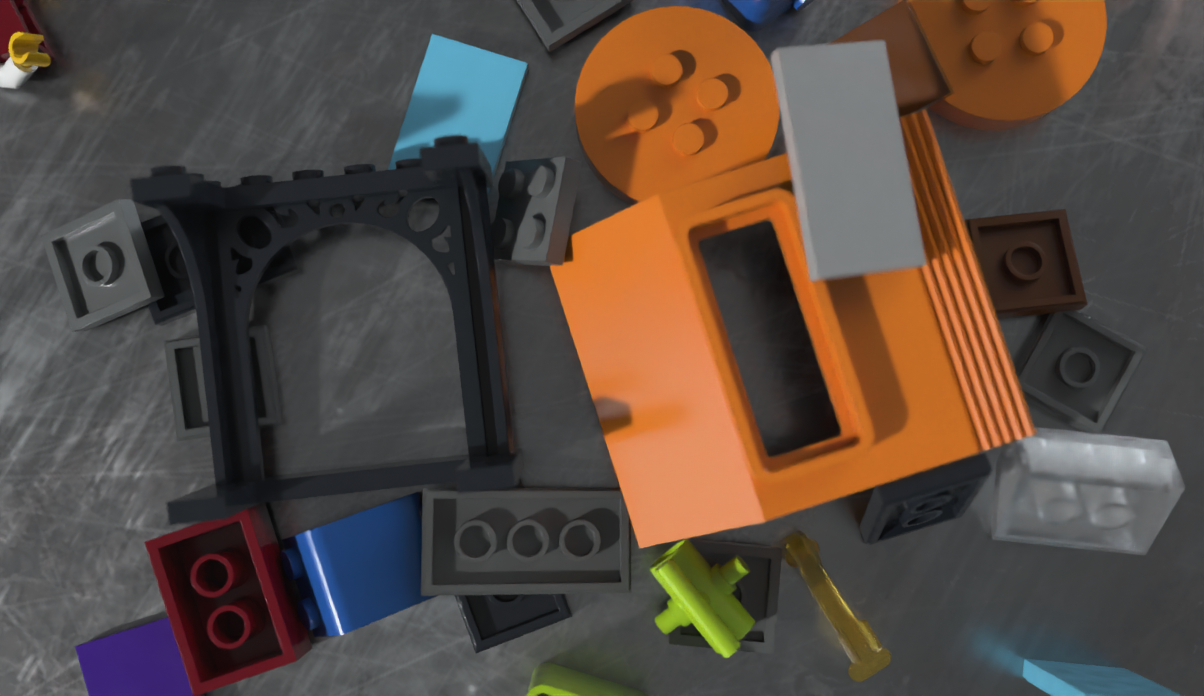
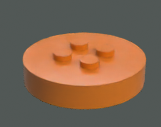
[897,0,1107,131]
[575,6,780,206]

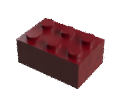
[144,502,313,696]

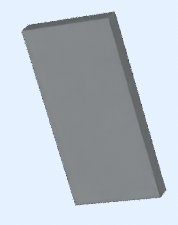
[771,40,926,282]

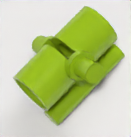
[649,538,755,658]

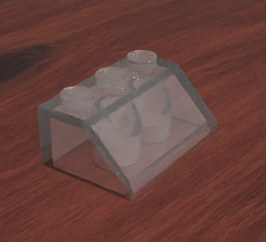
[991,427,1186,555]

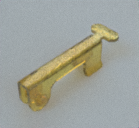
[780,530,891,682]

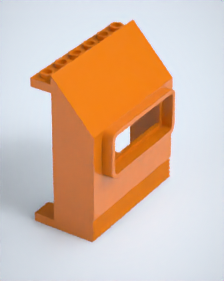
[550,110,1036,548]

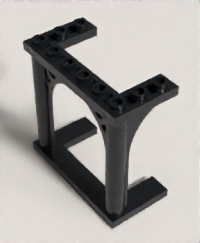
[130,135,524,525]

